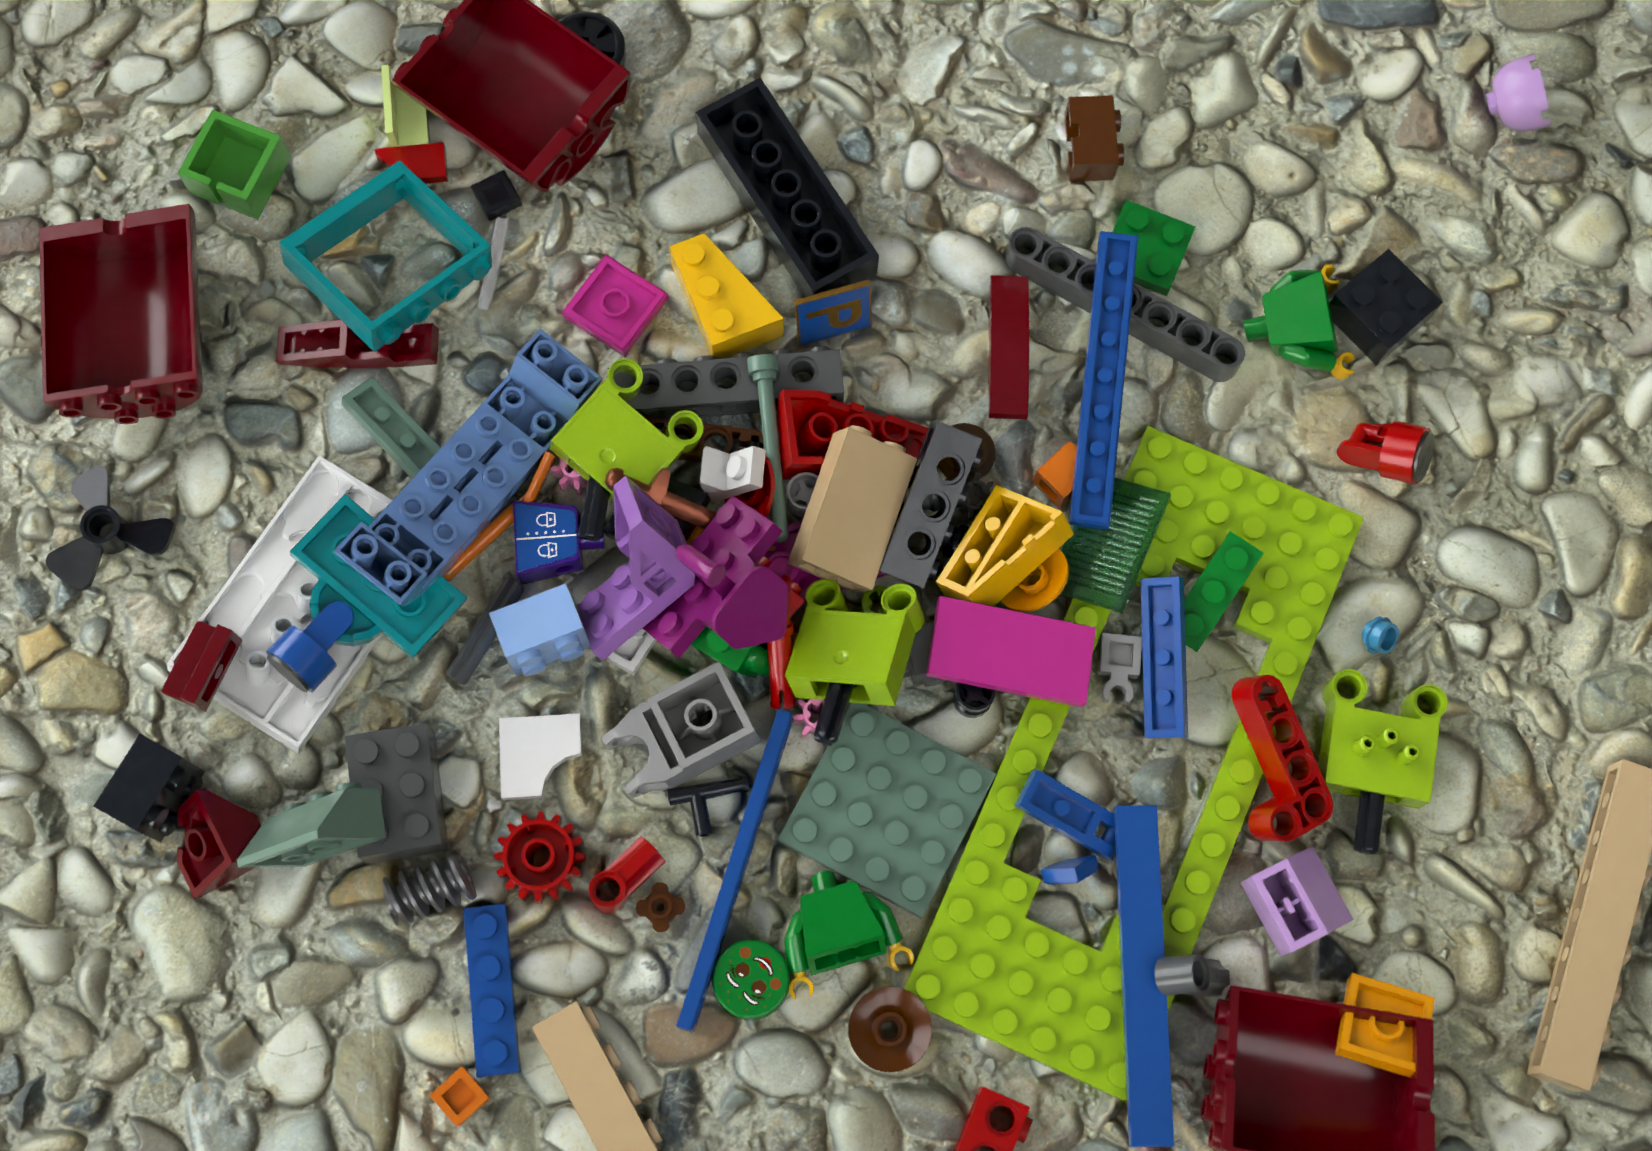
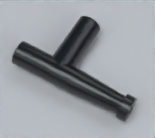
[668,776,750,837]

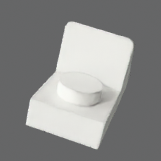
[700,446,766,502]

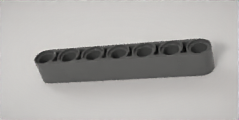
[1005,227,1245,382]

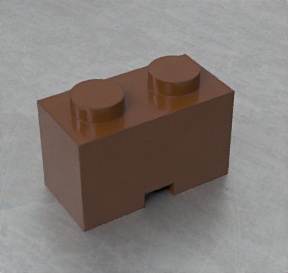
[1064,95,1124,182]

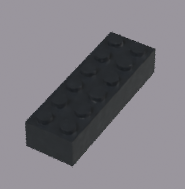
[696,77,879,297]

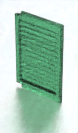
[1060,478,1171,614]

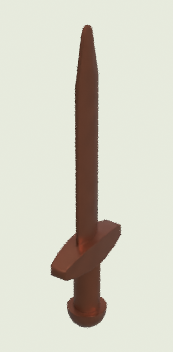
[605,468,776,552]

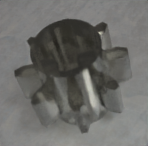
[954,472,994,522]

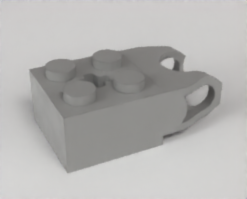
[601,662,761,798]

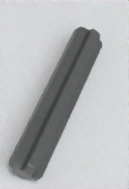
[447,577,524,685]

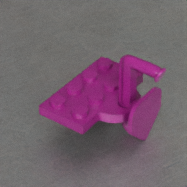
[642,496,788,659]

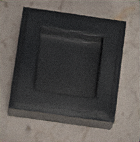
[471,170,522,222]

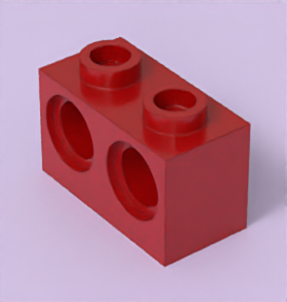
[954,1086,1033,1151]

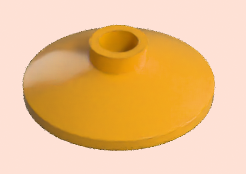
[1000,548,1069,612]

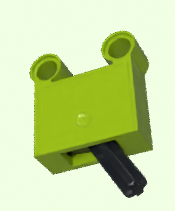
[549,358,704,541]

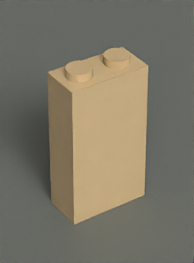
[788,425,917,593]

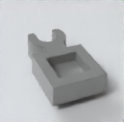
[1098,633,1142,705]

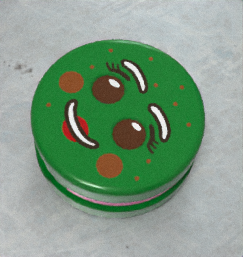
[712,940,790,1020]

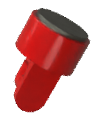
[1337,421,1434,485]

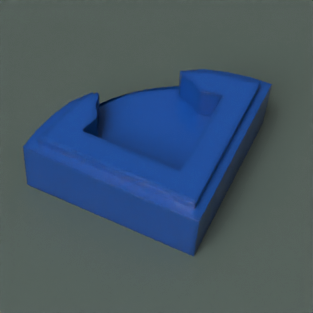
[1041,855,1099,885]

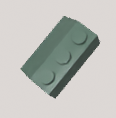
[237,782,386,868]

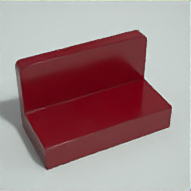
[161,621,242,712]

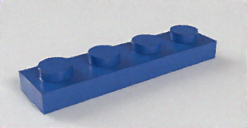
[1140,576,1188,739]
[463,904,521,1078]

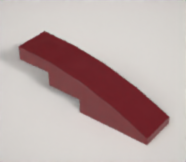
[988,275,1029,420]
[276,320,439,368]

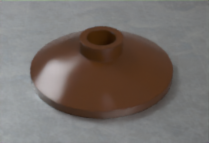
[848,986,932,1072]

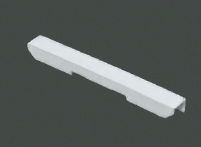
[478,215,509,310]

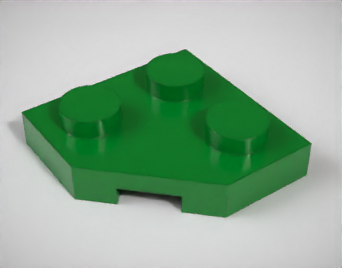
[1112,200,1196,296]

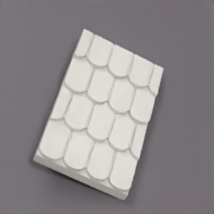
[167,455,392,754]

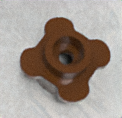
[636,882,685,933]

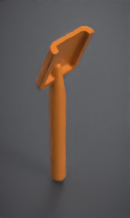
[443,451,556,582]

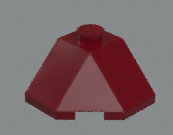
[177,788,261,899]

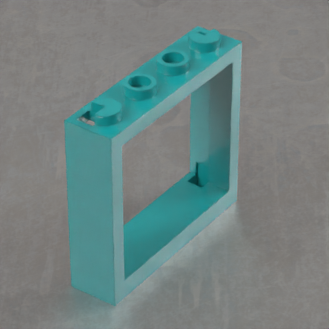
[279,161,492,352]

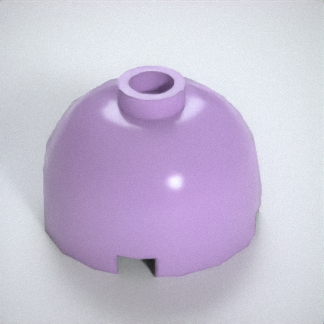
[1486,53,1550,132]

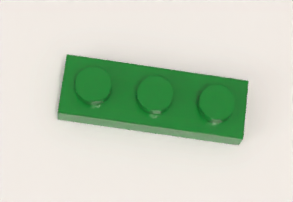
[1184,531,1264,652]

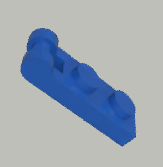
[1014,770,1116,862]

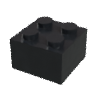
[1330,249,1443,366]
[93,734,205,843]

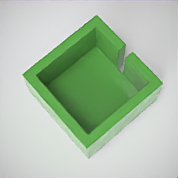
[178,109,291,220]

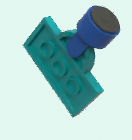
[266,494,467,693]

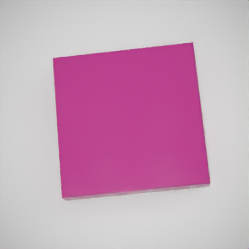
[562,255,669,357]

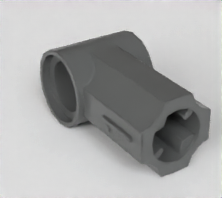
[1154,954,1230,997]

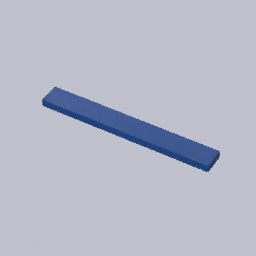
[1069,231,1138,530]
[676,709,793,1033]
[1114,805,1174,1147]

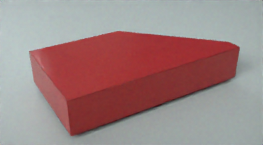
[375,142,448,184]

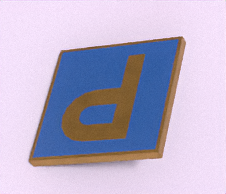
[794,280,872,347]

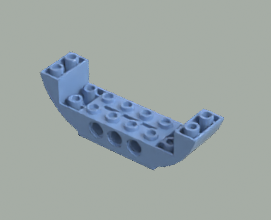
[333,329,603,606]

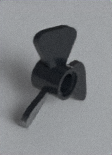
[46,465,176,591]

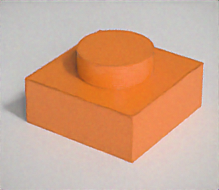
[429,1066,491,1128]

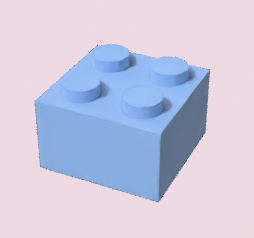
[489,583,590,676]

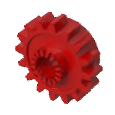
[494,811,586,904]

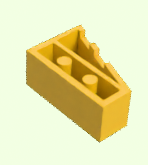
[669,233,784,359]
[936,485,1074,607]

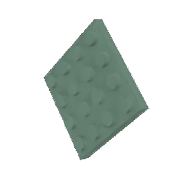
[777,703,996,919]

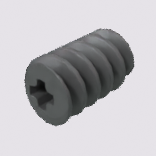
[383,852,477,926]

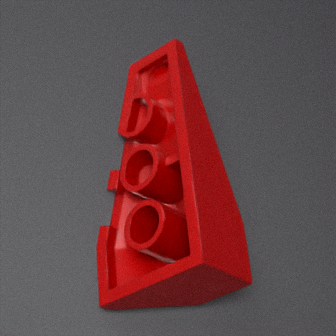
[776,390,928,480]

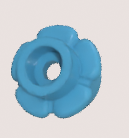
[1362,616,1399,654]

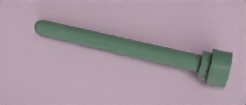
[747,354,788,543]

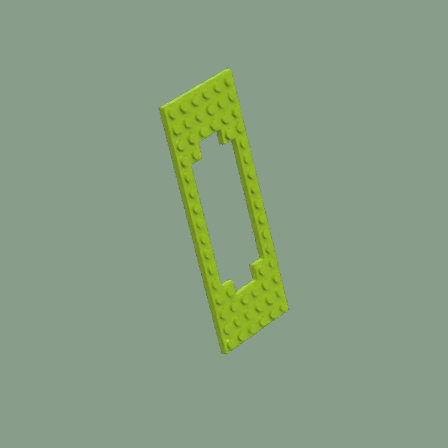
[904,426,1364,1103]

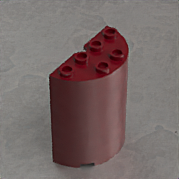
[392,0,630,192]
[39,204,203,424]
[1201,985,1435,1151]

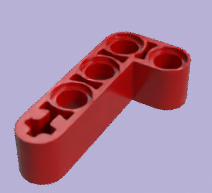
[1231,675,1334,842]

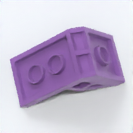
[577,475,695,661]

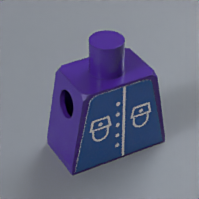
[513,501,605,584]

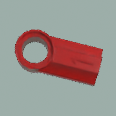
[588,836,666,913]

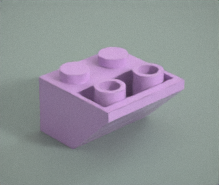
[1241,846,1354,957]

